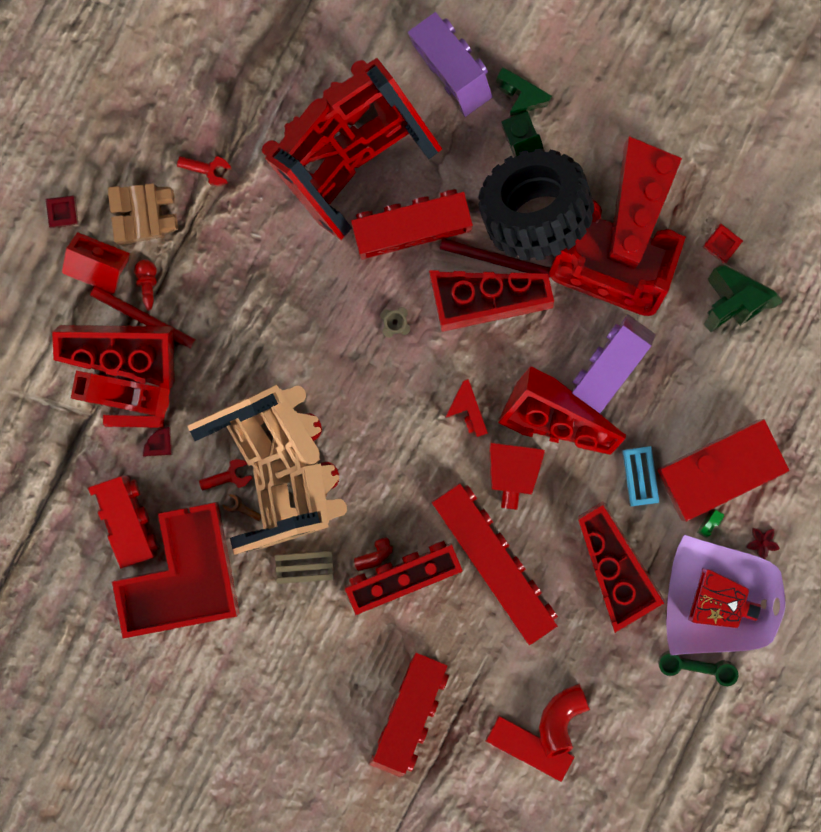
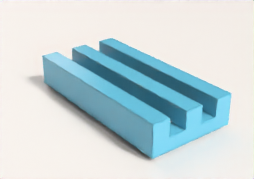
[622,446,659,507]

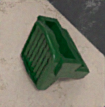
[704,265,783,333]

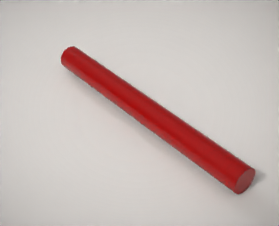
[90,286,196,349]

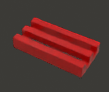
[103,415,164,428]

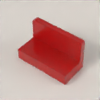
[62,232,130,294]

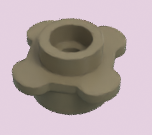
[380,307,410,337]

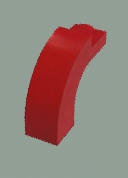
[70,370,170,418]

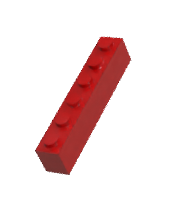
[431,483,558,646]

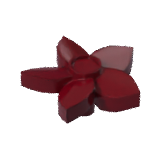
[745,528,780,559]

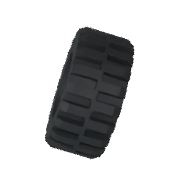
[478,149,594,261]

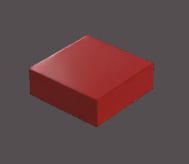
[702,224,743,264]

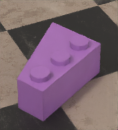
[408,12,493,117]
[572,314,655,413]

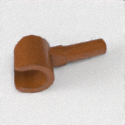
[222,494,261,521]

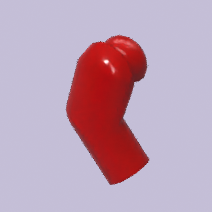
[354,537,393,571]

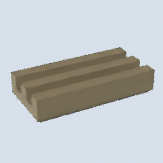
[275,551,334,584]

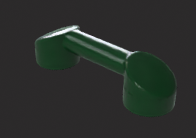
[658,651,739,686]

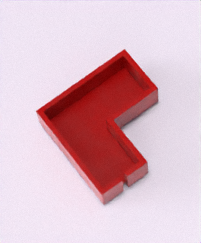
[112,502,240,639]

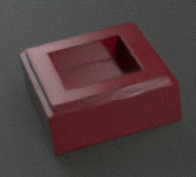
[45,195,79,228]

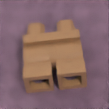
[108,183,178,245]

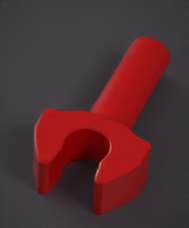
[177,156,232,187]
[199,459,253,491]

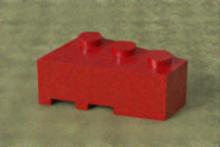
[88,475,159,569]

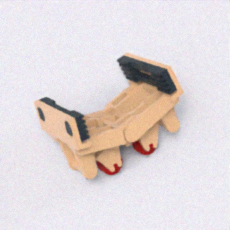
[188,385,347,555]

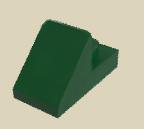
[496,67,552,116]
[501,111,544,157]

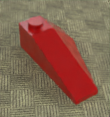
[498,366,626,455]

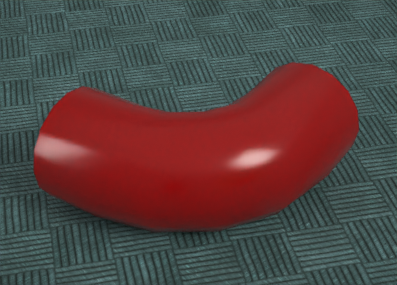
[539,683,590,758]

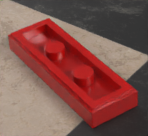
[485,715,575,782]

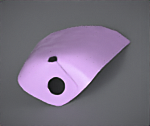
[666,535,785,655]

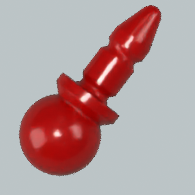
[134,259,157,311]

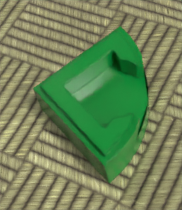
[697,509,724,538]

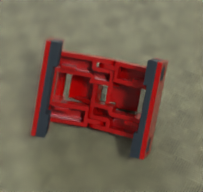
[261,58,442,240]

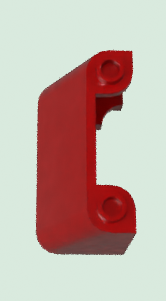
[549,200,686,316]

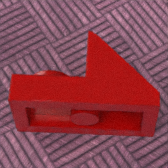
[445,379,488,437]

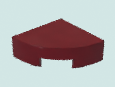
[143,426,172,457]

